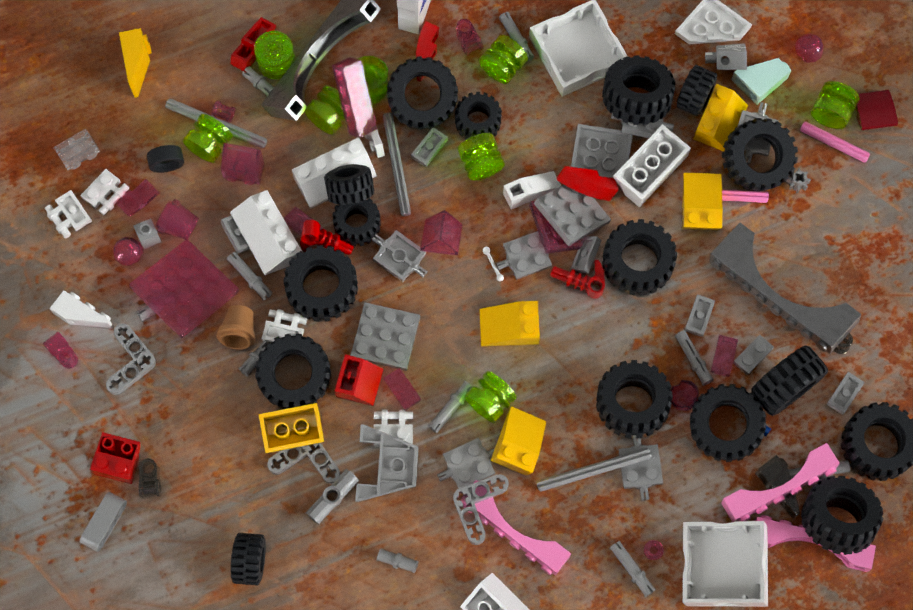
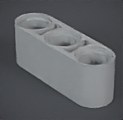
[80,492,127,552]

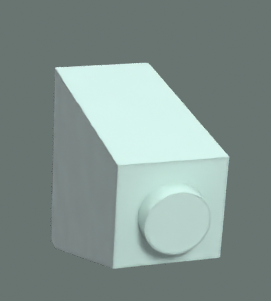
[731,58,791,105]

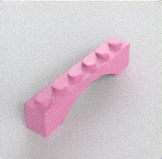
[721,443,840,522]
[461,480,571,576]
[754,515,876,572]

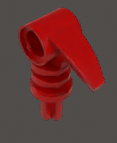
[300,220,354,255]
[550,260,605,299]

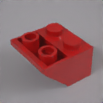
[335,354,384,406]
[90,432,141,484]

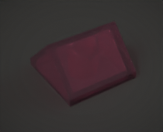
[420,210,463,255]

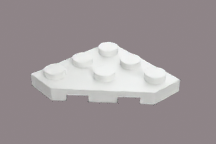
[675,0,752,44]

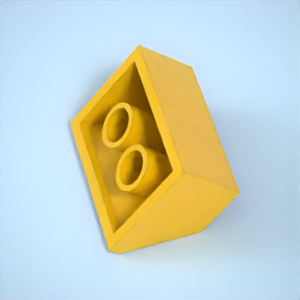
[694,84,748,151]
[259,403,324,453]

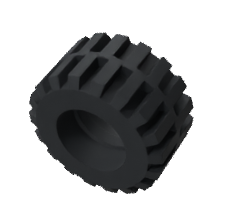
[677,65,717,116]
[455,92,502,143]
[324,164,375,205]
[332,198,381,247]
[231,533,266,586]

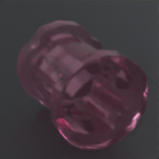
[211,101,236,123]

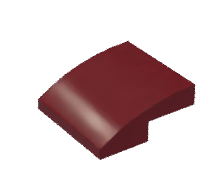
[852,90,898,130]

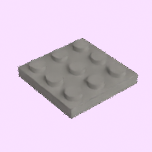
[571,124,633,185]
[534,185,611,246]
[350,302,420,371]

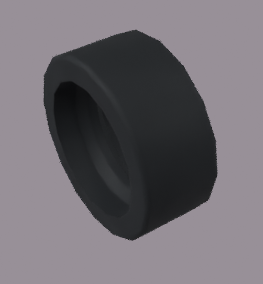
[146,145,184,173]

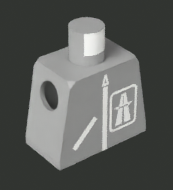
[705,43,747,70]

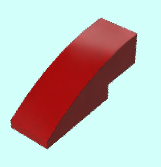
[230,17,276,72]
[416,21,439,82]
[556,166,619,201]

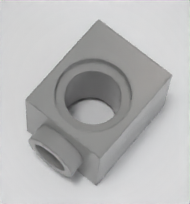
[134,218,161,250]

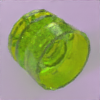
[254,31,295,79]
[479,35,528,84]
[349,56,388,105]
[811,81,860,129]
[304,85,354,135]
[182,114,233,163]
[457,133,505,180]
[464,371,517,423]

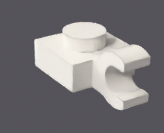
[363,125,385,158]

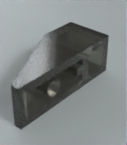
[755,455,800,520]

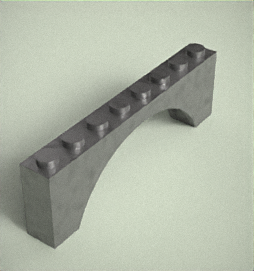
[261,0,381,121]
[710,223,862,354]

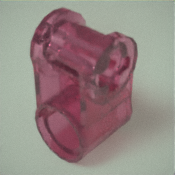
[456,19,484,56]
[43,331,78,369]

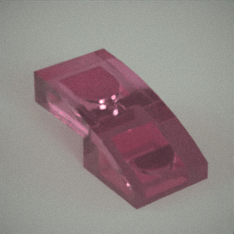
[116,179,160,217]

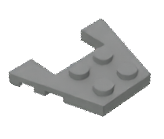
[355,424,419,502]

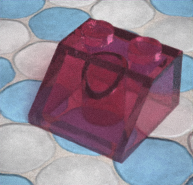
[221,143,265,185]

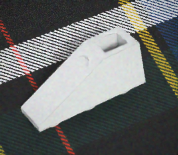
[503,171,561,210]
[50,290,113,329]

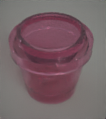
[156,199,199,241]

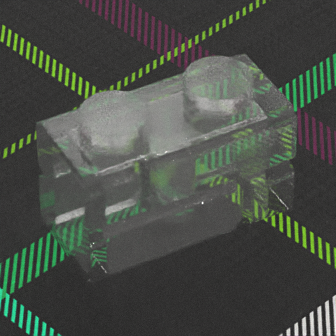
[54,129,100,170]

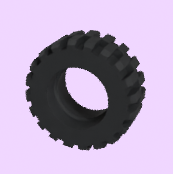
[602,55,676,125]
[387,56,458,130]
[722,118,798,191]
[602,219,677,296]
[284,245,358,322]
[255,334,331,409]
[751,345,828,416]
[596,360,673,438]
[690,384,766,462]
[841,402,913,481]
[801,476,884,555]

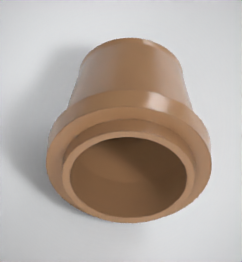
[216,305,256,350]

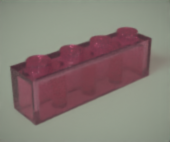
[332,57,377,138]

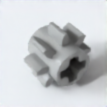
[786,168,811,193]

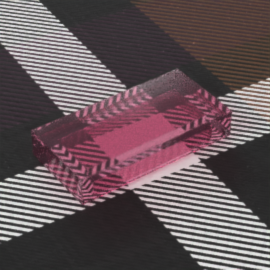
[710,335,738,377]
[383,368,421,411]

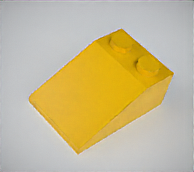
[119,28,152,98]
[682,173,723,230]
[480,301,540,347]
[490,406,546,476]

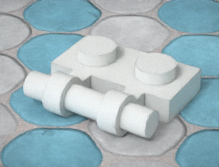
[80,169,129,215]
[45,190,92,238]
[262,309,307,343]
[373,409,413,445]

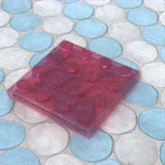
[129,239,239,338]

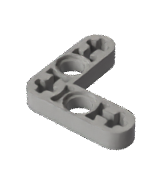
[106,323,156,395]
[267,443,340,484]
[453,474,509,545]

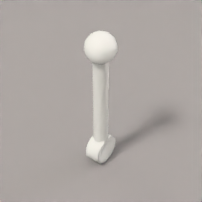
[483,247,504,281]

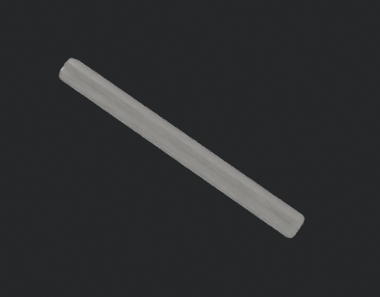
[165,99,267,148]
[383,112,411,216]
[537,448,651,491]

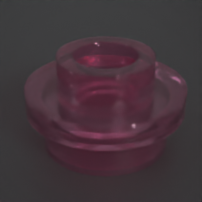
[644,540,664,560]

